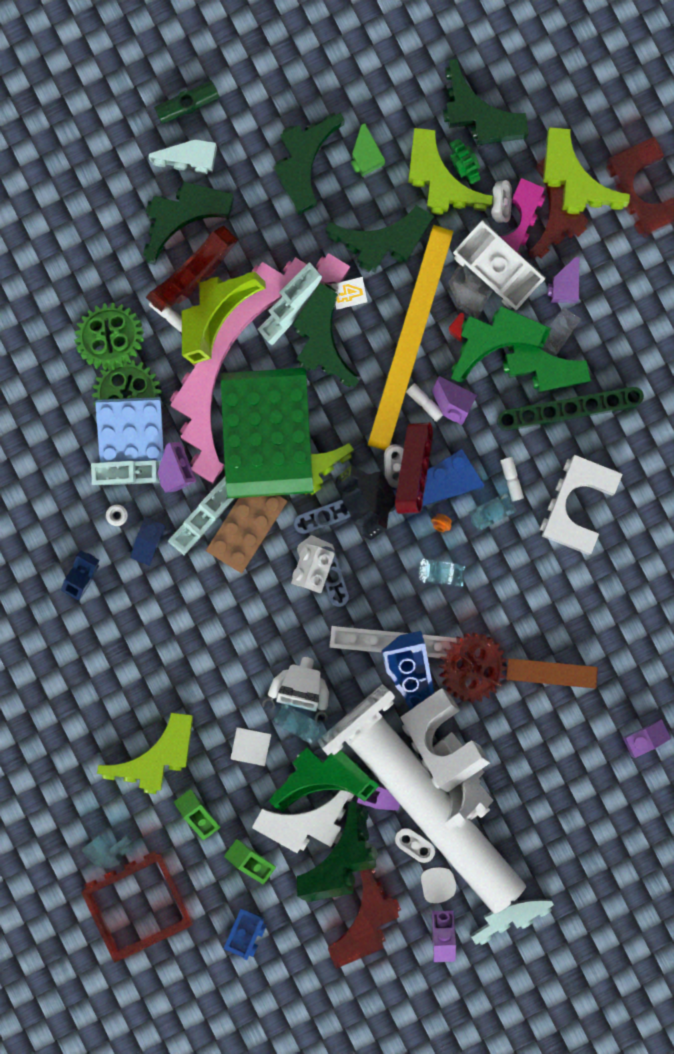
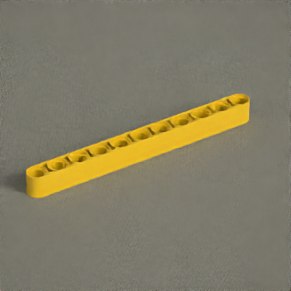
[367,225,454,451]

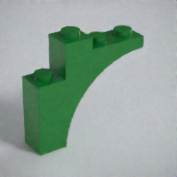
[451,306,552,383]
[502,310,591,394]
[269,748,379,812]

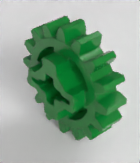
[450,138,480,184]

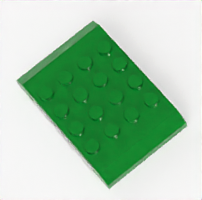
[221,368,314,499]

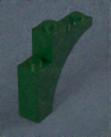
[443,59,529,146]
[274,112,345,216]
[143,182,234,265]
[325,205,434,273]
[293,281,361,387]
[297,801,378,902]

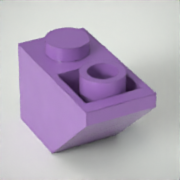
[357,779,400,810]
[432,911,456,962]

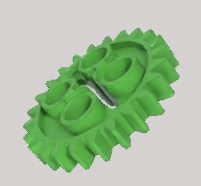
[74,303,144,370]
[92,359,162,406]

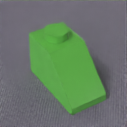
[351,123,385,177]
[174,789,221,841]
[224,839,276,885]

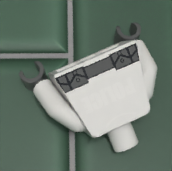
[262,657,329,723]

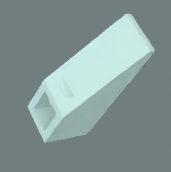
[149,139,217,174]

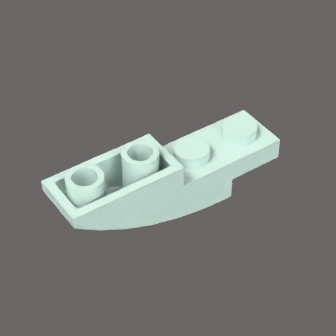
[470,899,554,945]

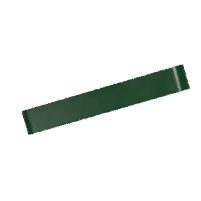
[497,387,644,431]

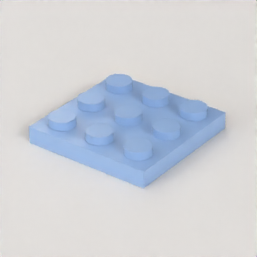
[95,397,164,463]

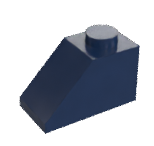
[130,517,166,566]

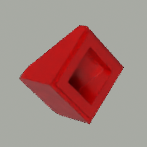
[449,313,465,342]

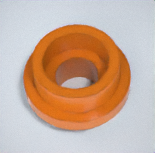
[431,513,452,532]

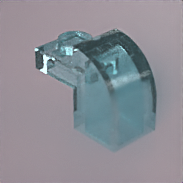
[469,493,517,531]
[419,559,465,587]
[273,703,322,744]
[82,835,133,868]

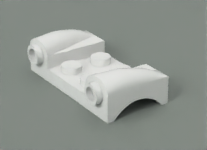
[453,220,545,310]

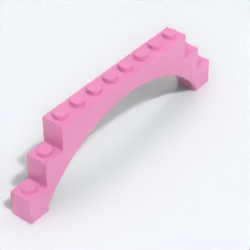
[170,253,350,484]

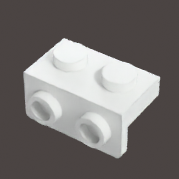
[291,543,335,593]

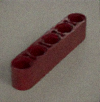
[395,422,433,514]

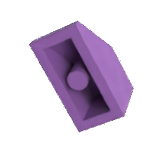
[547,257,580,303]
[432,376,477,425]
[157,442,196,493]
[623,719,671,758]

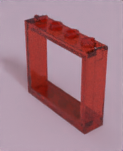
[81,851,194,963]

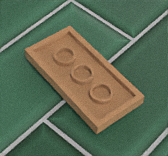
[206,495,288,574]

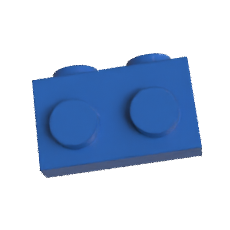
[224,908,267,960]

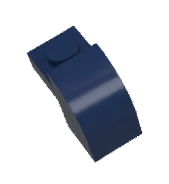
[61,550,99,601]

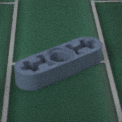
[294,500,351,534]
[321,546,349,607]

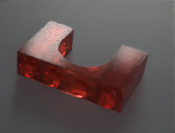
[606,136,674,238]

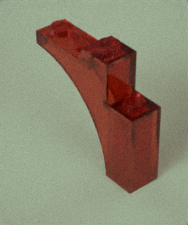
[528,158,589,260]
[146,225,238,312]
[327,868,401,969]

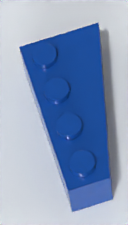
[393,449,485,507]

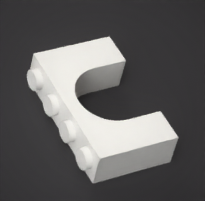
[540,455,622,555]
[400,688,490,792]

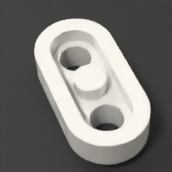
[491,180,512,223]
[384,444,404,488]
[395,828,435,863]

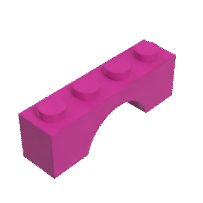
[500,178,546,255]

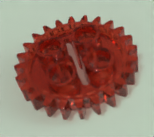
[439,632,507,703]

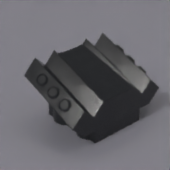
[335,465,396,540]

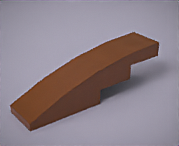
[506,658,598,689]

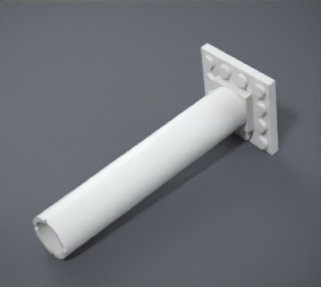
[317,684,526,914]

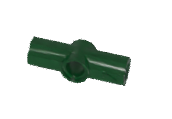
[154,80,220,125]

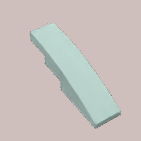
[258,262,322,345]
[91,460,161,485]
[168,477,235,555]

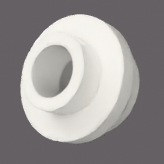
[106,505,128,526]

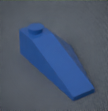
[382,631,434,709]

